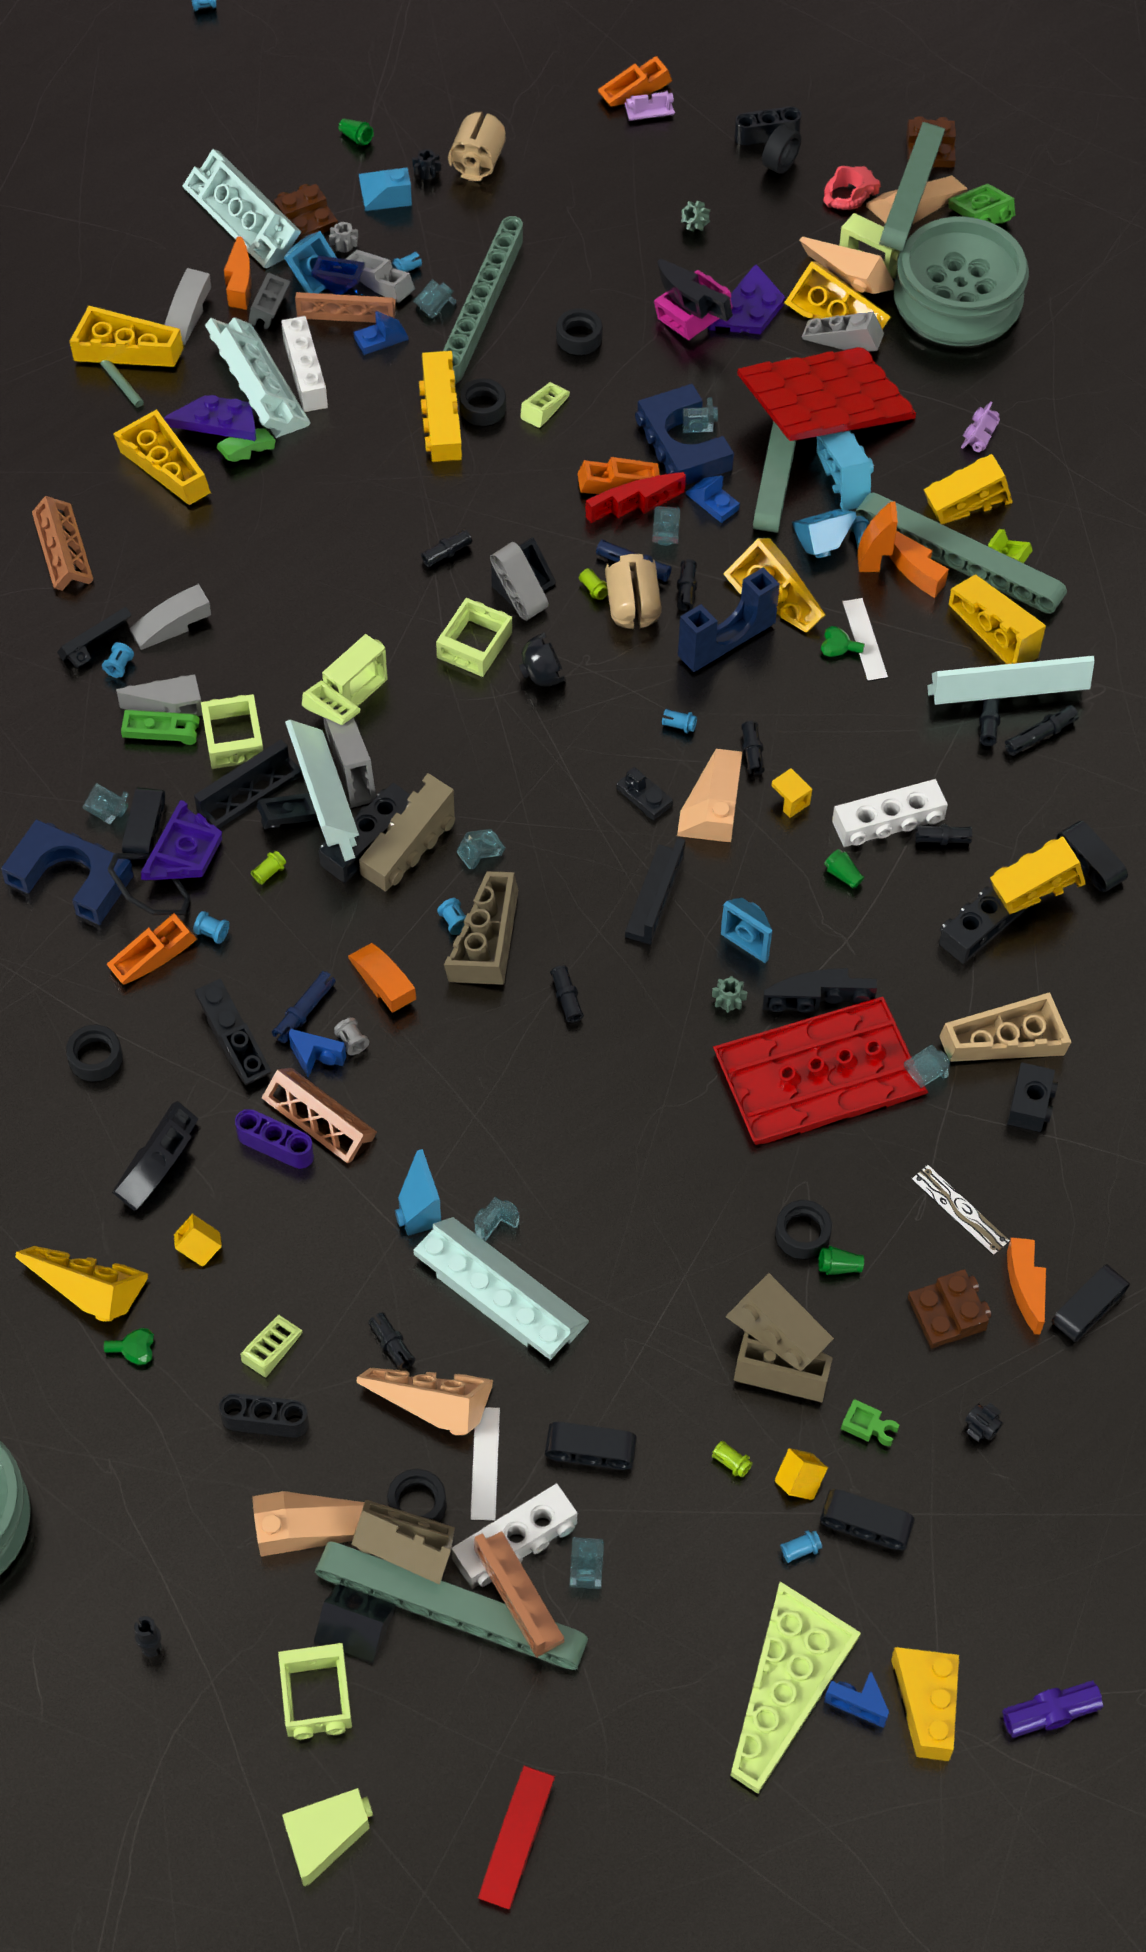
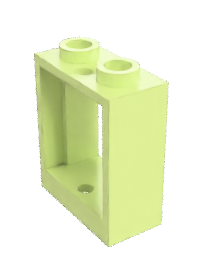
[839,213,900,279]
[436,598,512,677]
[322,634,388,706]
[201,694,263,769]
[278,1643,352,1739]

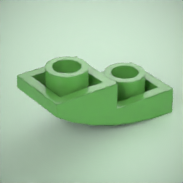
[217,428,276,462]

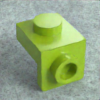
[988,529,1033,563]

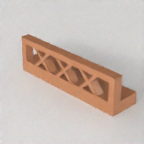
[295,292,396,323]
[32,496,94,591]
[262,1068,377,1163]
[474,1531,565,1658]

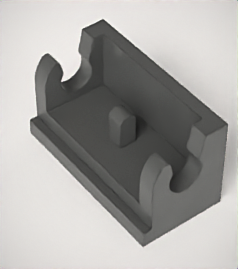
[248,273,291,329]

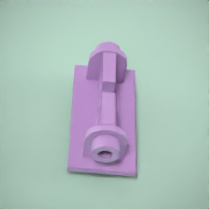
[625,91,674,120]
[961,401,1000,452]

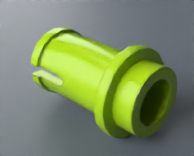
[579,568,608,600]
[251,851,286,885]
[712,1441,752,1477]

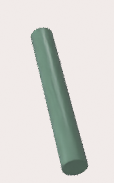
[100,360,144,408]

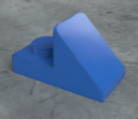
[354,311,409,355]
[686,476,740,523]
[289,1029,346,1077]
[824,1672,889,1728]

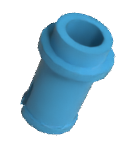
[391,252,422,272]
[850,516,869,547]
[662,709,697,733]
[780,1530,822,1563]

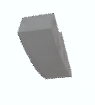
[341,250,415,303]
[165,268,211,345]
[130,584,211,650]

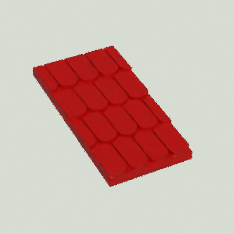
[737,347,916,441]
[713,996,928,1145]

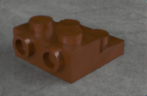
[907,116,956,168]
[273,184,338,244]
[908,1269,991,1349]

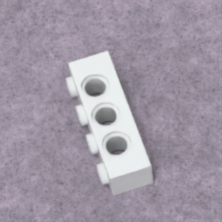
[281,316,328,412]
[832,779,948,847]
[451,1483,577,1589]

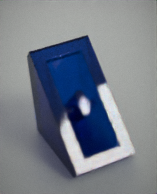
[311,256,365,295]

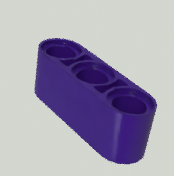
[235,1109,314,1169]

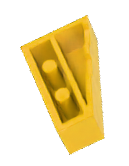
[924,454,1013,524]
[990,837,1086,914]
[891,1647,959,1761]

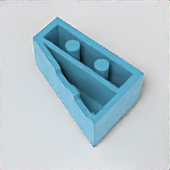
[817,431,874,510]

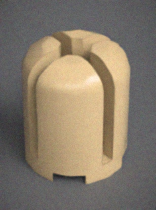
[448,112,506,181]
[605,554,662,629]

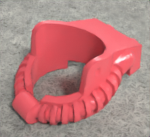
[823,166,881,210]

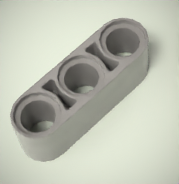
[490,542,549,621]

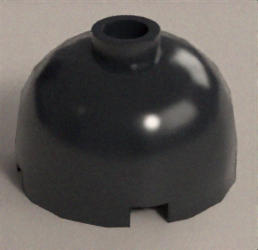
[519,632,566,687]

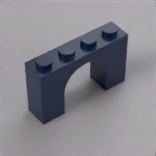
[635,384,734,485]
[678,567,780,672]
[1,819,134,925]

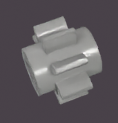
[329,222,358,252]

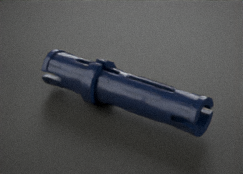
[596,539,672,582]
[272,971,336,1043]

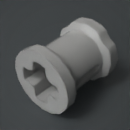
[334,1017,369,1055]

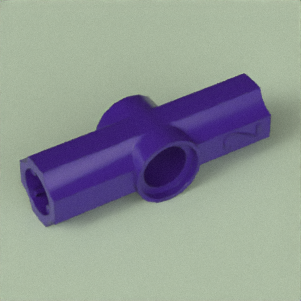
[1002,1680,1103,1738]

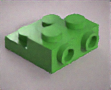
[948,184,1015,224]

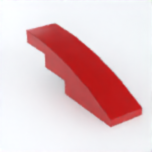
[585,472,686,523]
[478,1765,555,1909]

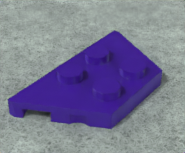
[708,265,785,334]
[164,395,256,441]
[141,800,222,880]

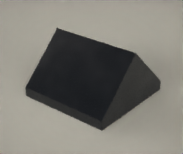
[491,537,557,607]
[314,1584,397,1664]

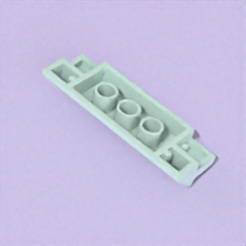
[183,149,301,268]
[205,317,311,438]
[927,656,1094,705]
[285,720,359,861]
[414,1217,589,1360]

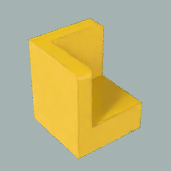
[771,768,812,818]
[174,1214,222,1266]
[775,1448,828,1500]

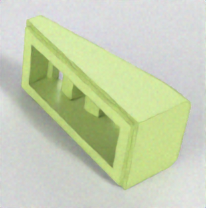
[520,382,570,428]
[302,680,361,725]
[240,1315,303,1378]

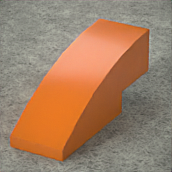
[598,56,672,107]
[224,236,252,310]
[577,457,660,494]
[857,502,898,572]
[889,531,949,598]
[107,913,197,985]
[348,943,416,1013]
[1007,1238,1046,1335]

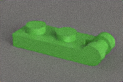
[121,710,200,745]

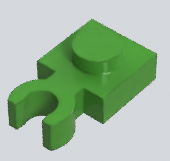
[841,1399,899,1446]

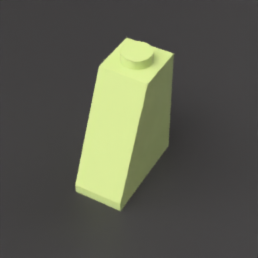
[282,1788,373,1886]

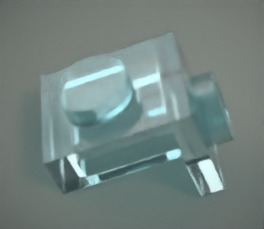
[414,279,457,318]
[682,397,718,433]
[652,506,680,546]
[82,783,129,824]
[457,829,506,869]
[904,1045,950,1088]
[474,1197,519,1241]
[570,1537,604,1589]

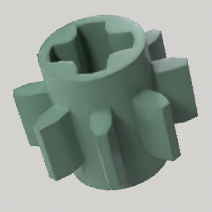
[681,200,710,231]
[712,976,747,1013]

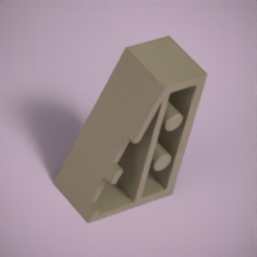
[726,1273,834,1372]
[734,1331,833,1402]
[351,1499,455,1585]

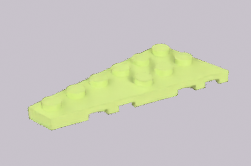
[731,1582,861,1793]

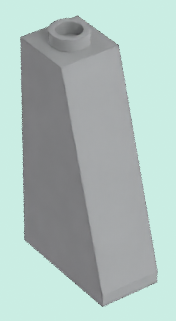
[323,707,376,808]

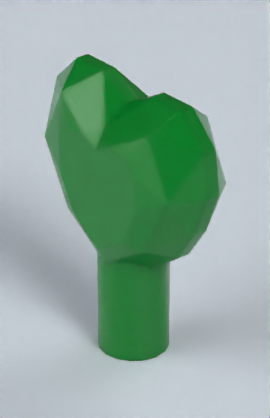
[820,626,865,657]
[104,1328,154,1365]

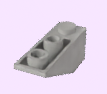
[802,312,884,351]
[116,674,203,716]

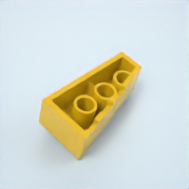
[70,306,183,367]
[419,351,462,462]
[113,409,211,505]
[948,574,1046,664]

